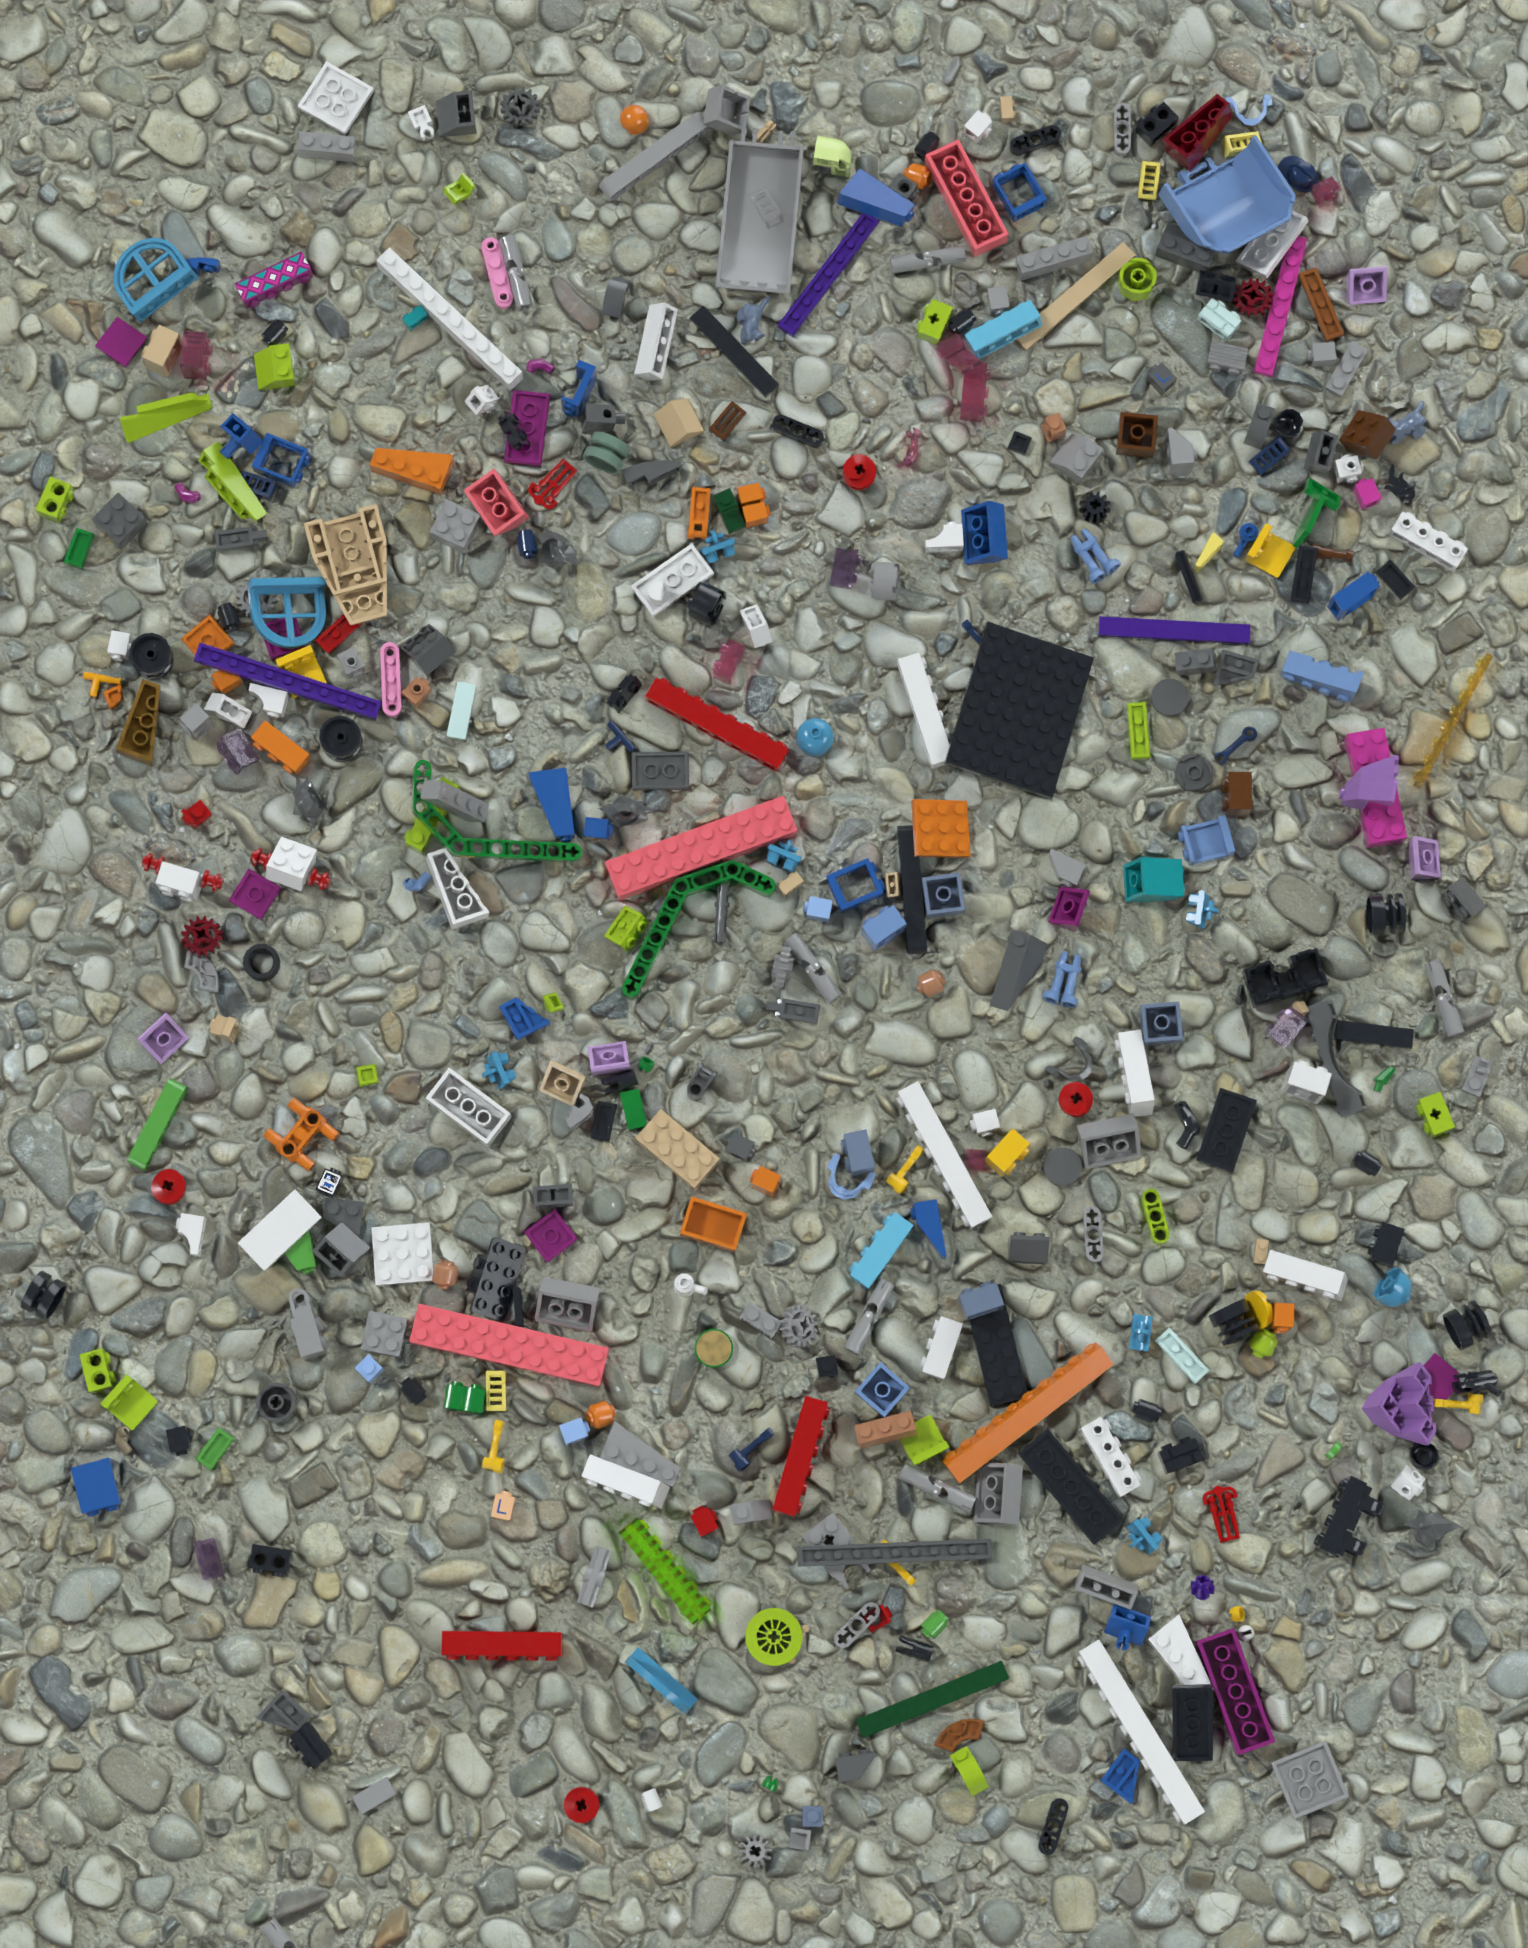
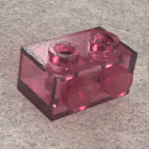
[711,638,746,685]

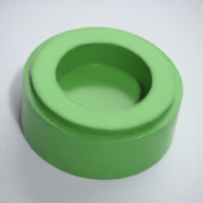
[1325,1441,1342,1460]

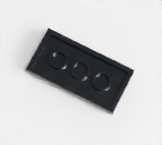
[1196,1088,1257,1173]
[1172,1684,1213,1761]

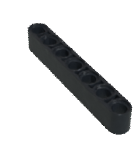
[897,825,927,955]

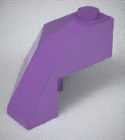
[1338,755,1399,810]
[1361,1362,1436,1445]

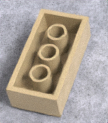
[635,1109,720,1191]

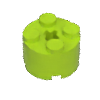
[1118,258,1157,301]

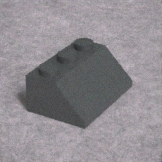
[1155,222,1216,272]

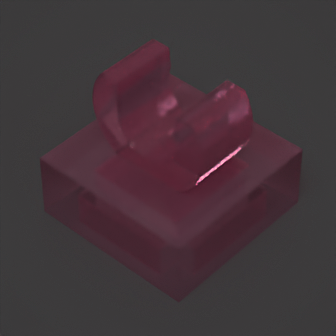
[965,1149,985,1170]

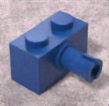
[219,413,264,459]
[1104,1604,1151,1650]

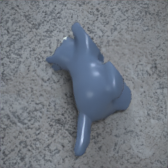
[737,296,770,345]
[1388,401,1426,444]

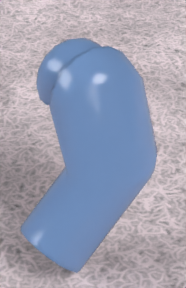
[403,872,432,891]

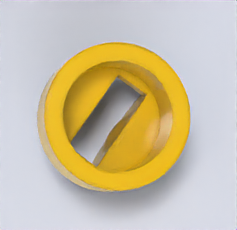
[1229,1606,1245,1622]

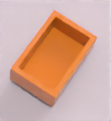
[680,1196,747,1253]

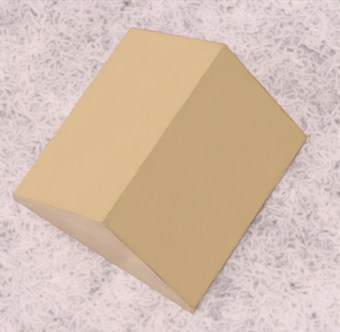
[654,399,704,448]
[539,1060,587,1106]

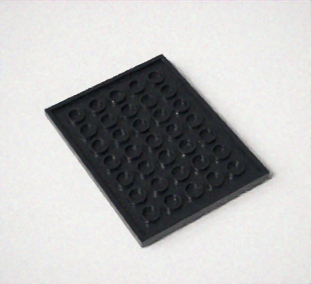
[944,621,1094,799]

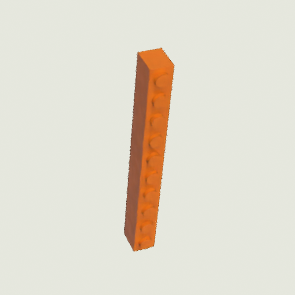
[941,1342,1114,1484]

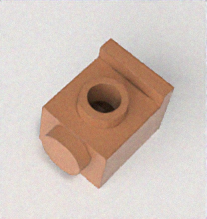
[1040,413,1066,443]
[401,676,432,708]

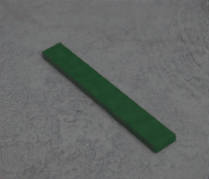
[855,1661,1009,1738]

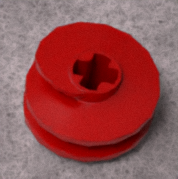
[843,454,876,490]
[1058,1082,1093,1117]
[151,1169,186,1205]
[564,1787,599,1823]

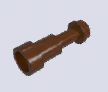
[1311,544,1353,563]

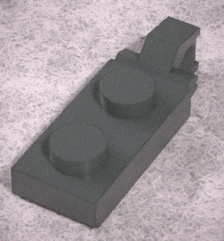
[214,526,268,552]
[766,998,820,1025]

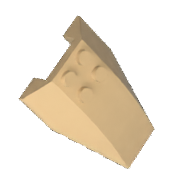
[304,504,387,626]

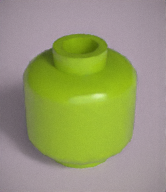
[1249,1328,1278,1359]

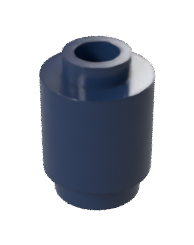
[517,530,538,559]

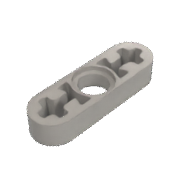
[1113,103,1131,157]
[1083,1206,1104,1263]
[834,1602,880,1648]

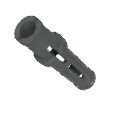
[713,885,730,944]

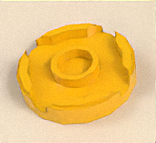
[1244,1290,1273,1330]

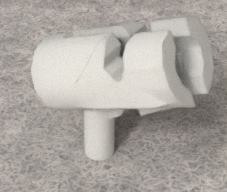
[674,1273,708,1297]

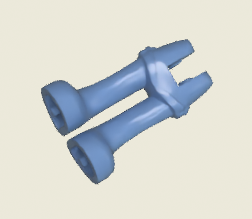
[1070,528,1121,584]
[1042,951,1081,1008]

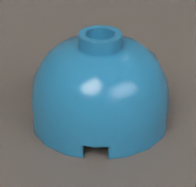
[796,718,834,757]
[1373,1267,1412,1307]

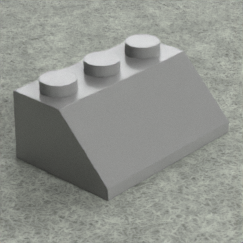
[1077,1114,1142,1169]
[534,1276,600,1332]
[974,1463,1023,1525]

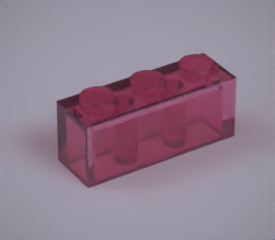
[960,361,991,422]

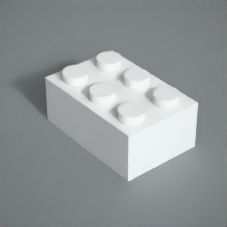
[1281,1060,1332,1104]

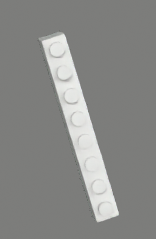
[896,1081,992,1229]

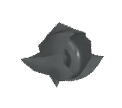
[537,528,578,568]
[292,776,327,829]
[599,794,657,829]
[1404,1509,1462,1548]

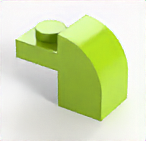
[949,1746,989,1796]

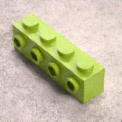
[404,777,460,855]

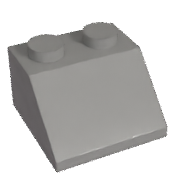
[1164,428,1197,475]
[1050,433,1104,485]

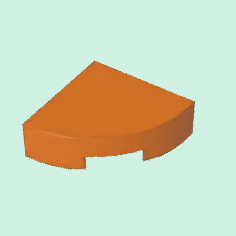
[103,684,123,710]

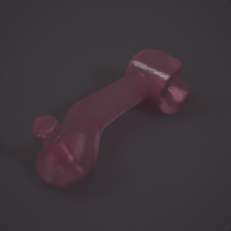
[897,427,921,469]

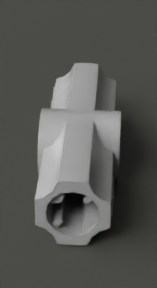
[577,1546,612,1608]

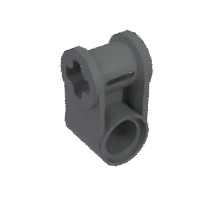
[687,1062,718,1101]

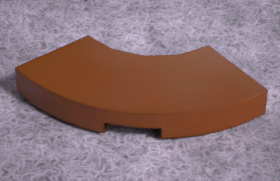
[934,1719,985,1752]

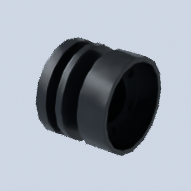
[1366,893,1407,935]
[1208,1298,1260,1346]
[1443,1300,1492,1351]

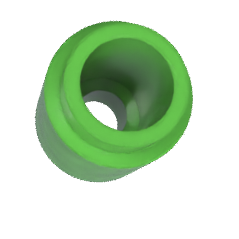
[920,1609,949,1639]

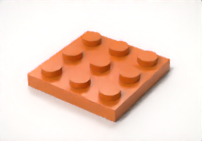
[911,799,971,858]

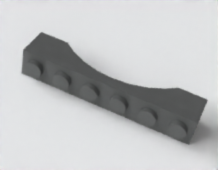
[1305,1000,1368,1117]

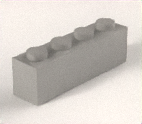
[1015,236,1093,281]
[420,780,489,823]

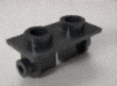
[498,411,530,451]
[606,674,642,714]

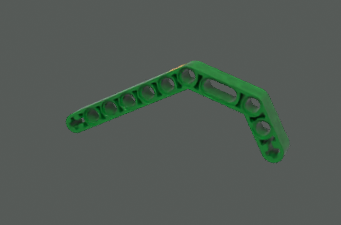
[411,760,582,862]
[622,860,776,1000]

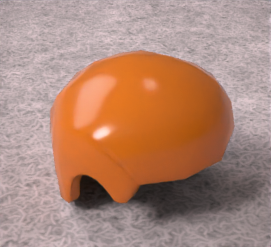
[620,105,649,135]

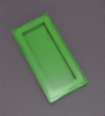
[196,1427,235,1471]

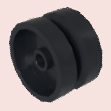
[129,633,174,680]
[319,716,363,762]
[21,1270,67,1321]

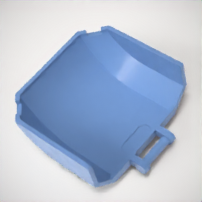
[1158,135,1296,254]

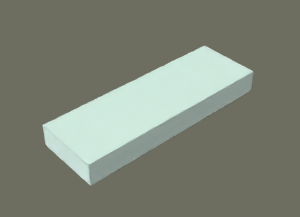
[447,682,477,741]
[1155,1328,1210,1384]

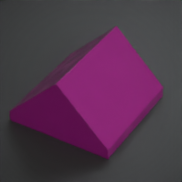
[1048,887,1090,932]

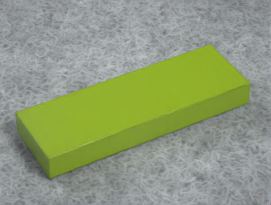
[1127,702,1150,760]

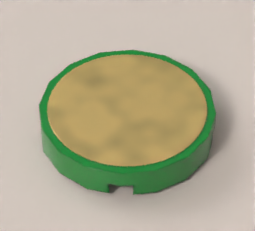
[694,1329,733,1368]

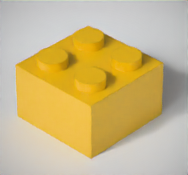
[985,1128,1030,1177]

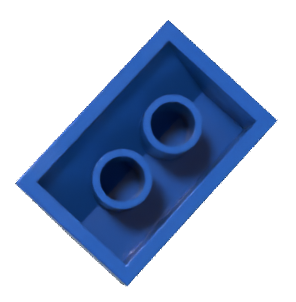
[961,501,1008,565]

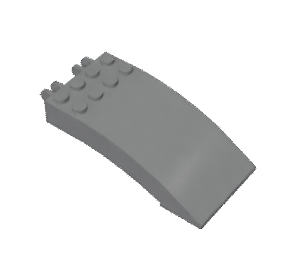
[716,127,804,294]

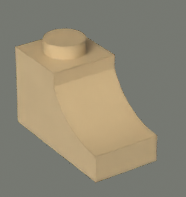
[209,1014,241,1043]

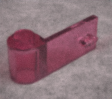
[935,333,982,374]

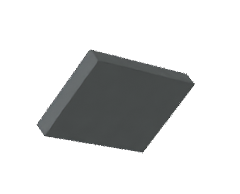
[632,751,689,791]

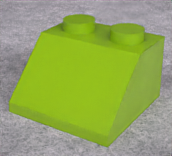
[254,343,296,391]

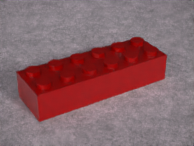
[772,1395,830,1518]
[441,1631,563,1661]

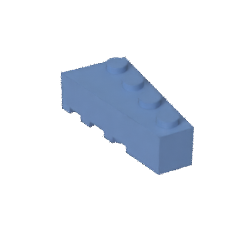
[1280,651,1364,703]

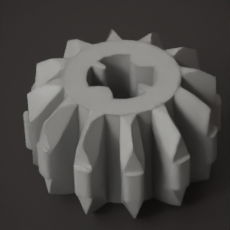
[738,1834,772,1868]

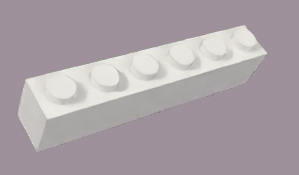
[897,653,950,769]

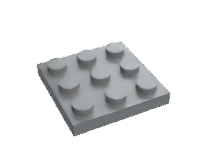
[1270,1740,1349,1819]

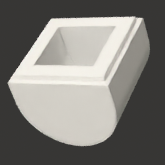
[648,581,665,606]
[640,1788,663,1812]

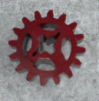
[1233,278,1273,318]
[181,916,223,958]

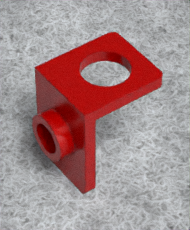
[862,1604,893,1632]

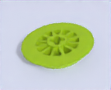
[745,1608,803,1666]

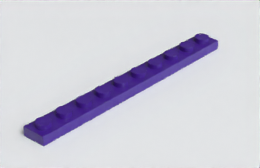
[194,643,382,721]

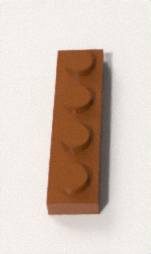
[1298,267,1344,342]

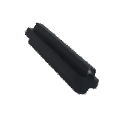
[1175,550,1203,604]

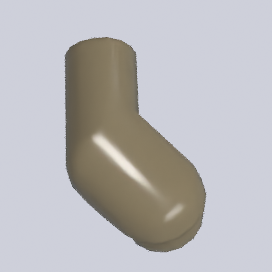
[115,1426,133,1456]

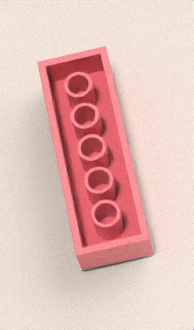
[925,139,1009,257]

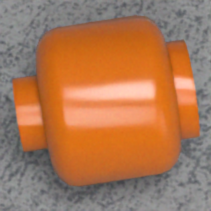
[903,163,932,189]
[586,1401,616,1429]

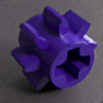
[1190,1575,1215,1600]

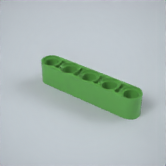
[127,1078,188,1171]

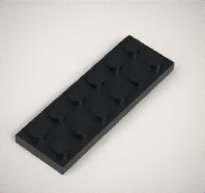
[969,1284,1027,1407]
[1018,1429,1124,1545]

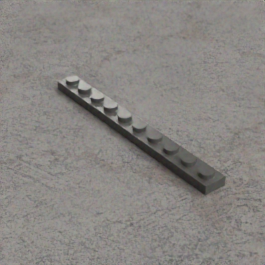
[797,1539,992,1567]

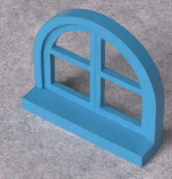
[113,238,199,323]
[247,577,326,649]
[625,1647,698,1714]

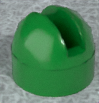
[638,1057,655,1073]
[761,1775,779,1792]

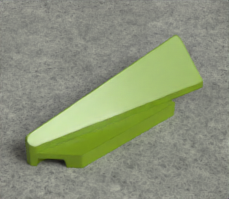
[120,393,212,443]
[198,442,267,521]

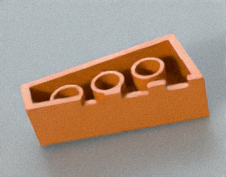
[370,448,455,495]

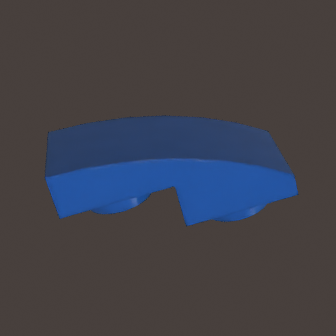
[185,257,221,275]

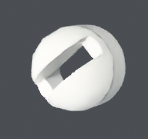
[1238,1625,1254,1641]

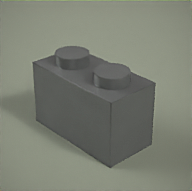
[1303,430,1338,474]
[1175,648,1217,676]

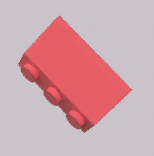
[464,469,530,536]

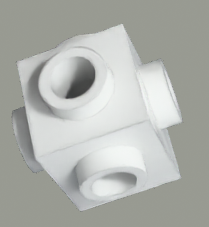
[465,385,499,415]
[1333,455,1363,483]
[1390,1464,1426,1501]

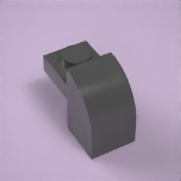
[602,276,631,318]
[1243,403,1275,449]

